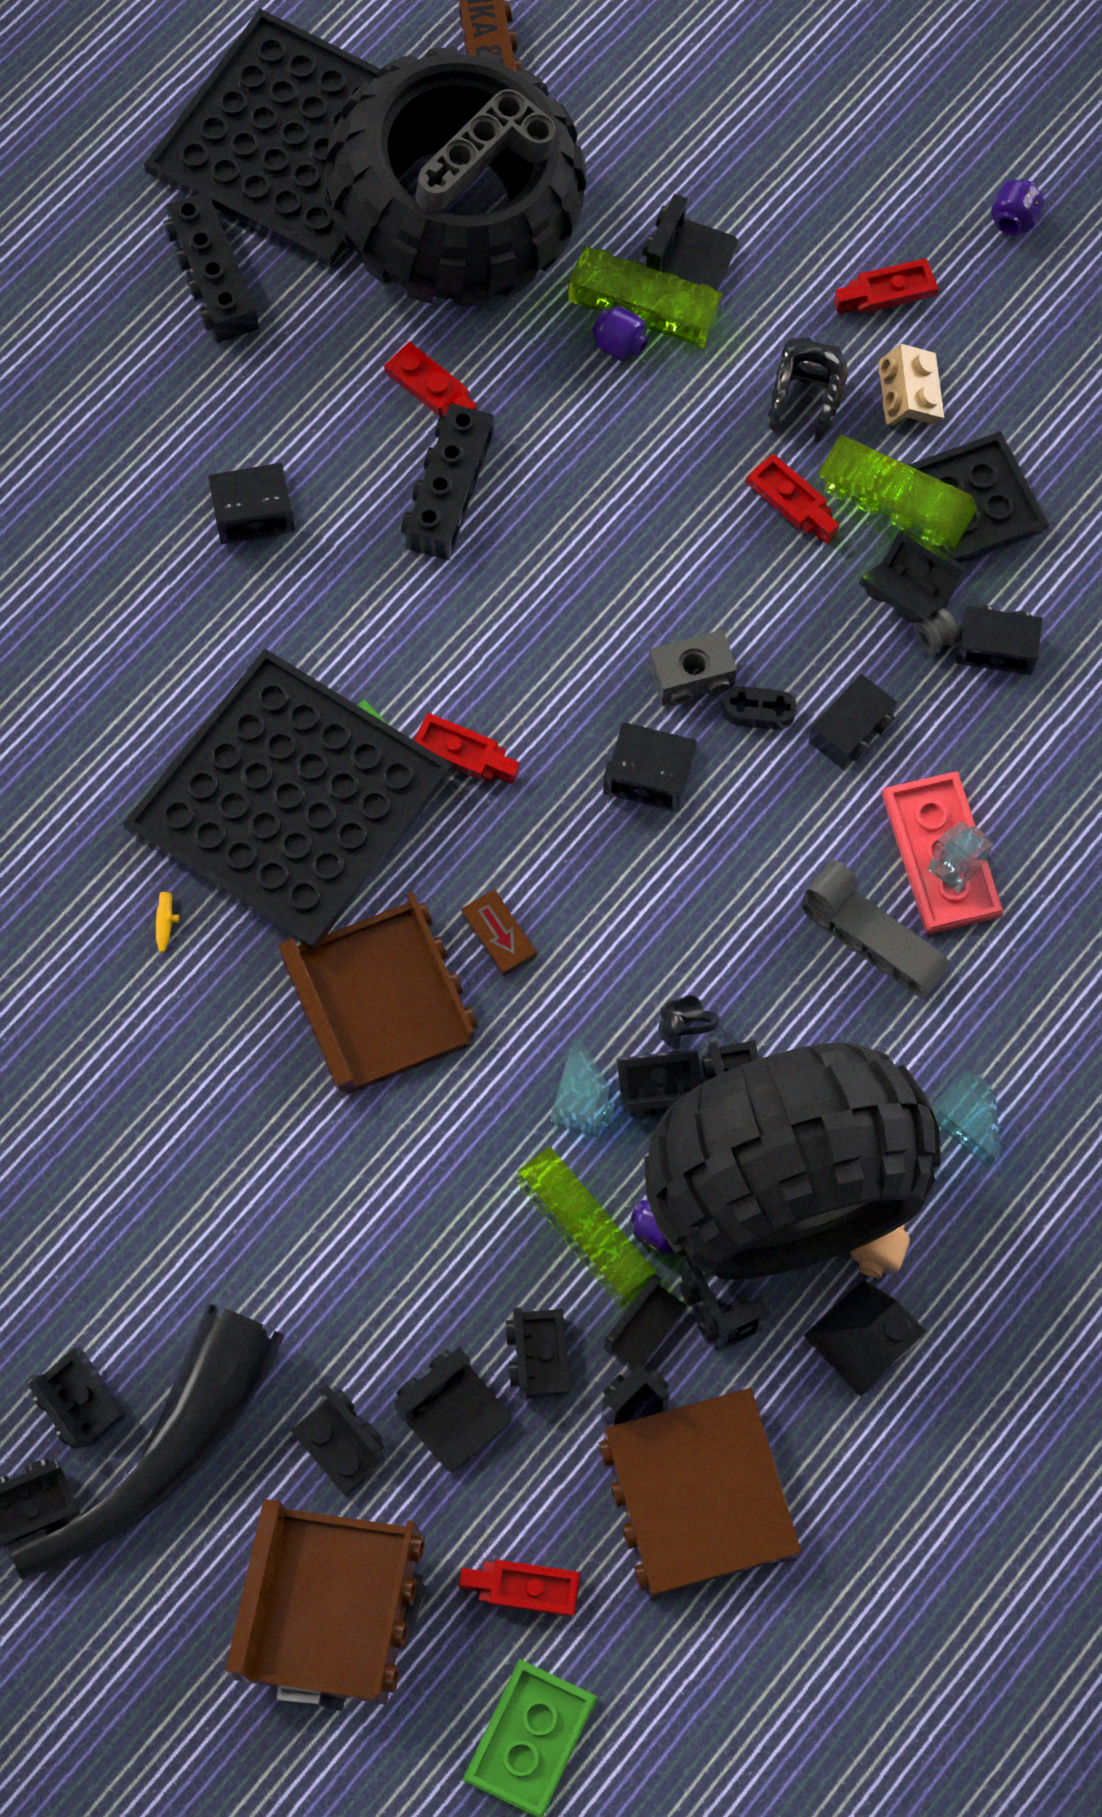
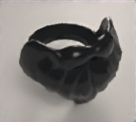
[658,995,720,1049]

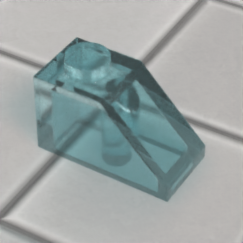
[928,821,993,893]
[551,1039,615,1138]
[932,1070,1001,1169]

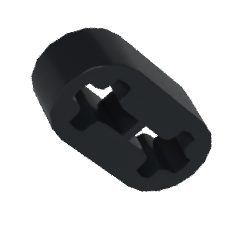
[723,686,797,730]

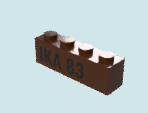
[459,0,522,71]

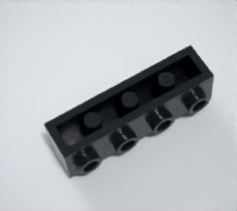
[163,192,259,343]
[401,403,494,561]

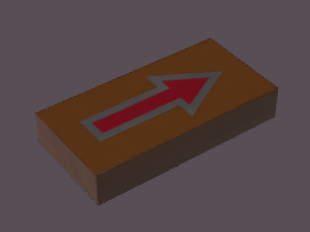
[461,889,537,977]

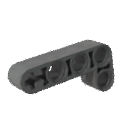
[415,89,556,213]
[802,860,950,998]

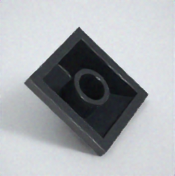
[803,1280,927,1397]

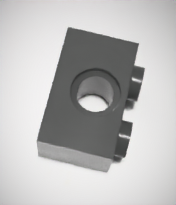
[648,630,737,705]

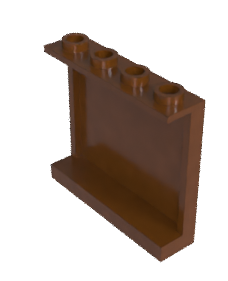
[279,892,479,1098]
[598,1388,801,1600]
[225,1499,425,1705]

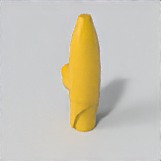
[156,892,179,953]

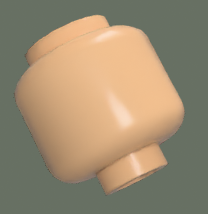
[850,1225,910,1278]

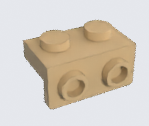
[878,344,944,426]

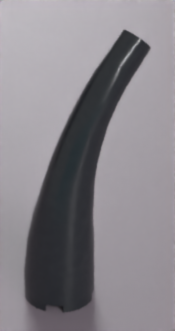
[9,1303,285,1581]

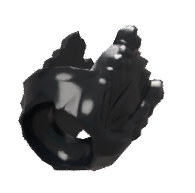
[768,337,848,442]

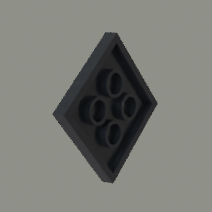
[897,431,1049,563]

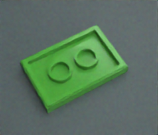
[463,1659,598,1817]

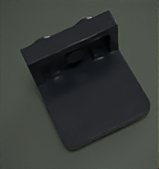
[642,194,738,298]
[859,528,968,623]
[394,1347,511,1472]

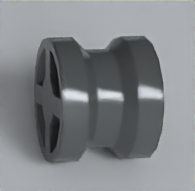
[914,608,961,656]

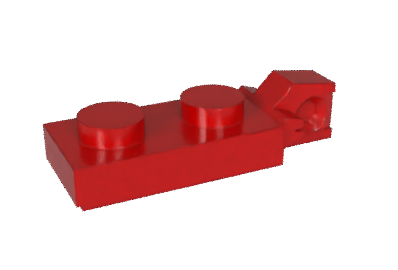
[833,258,939,313]
[384,342,477,416]
[746,454,839,544]
[414,713,520,784]
[458,1559,580,1618]

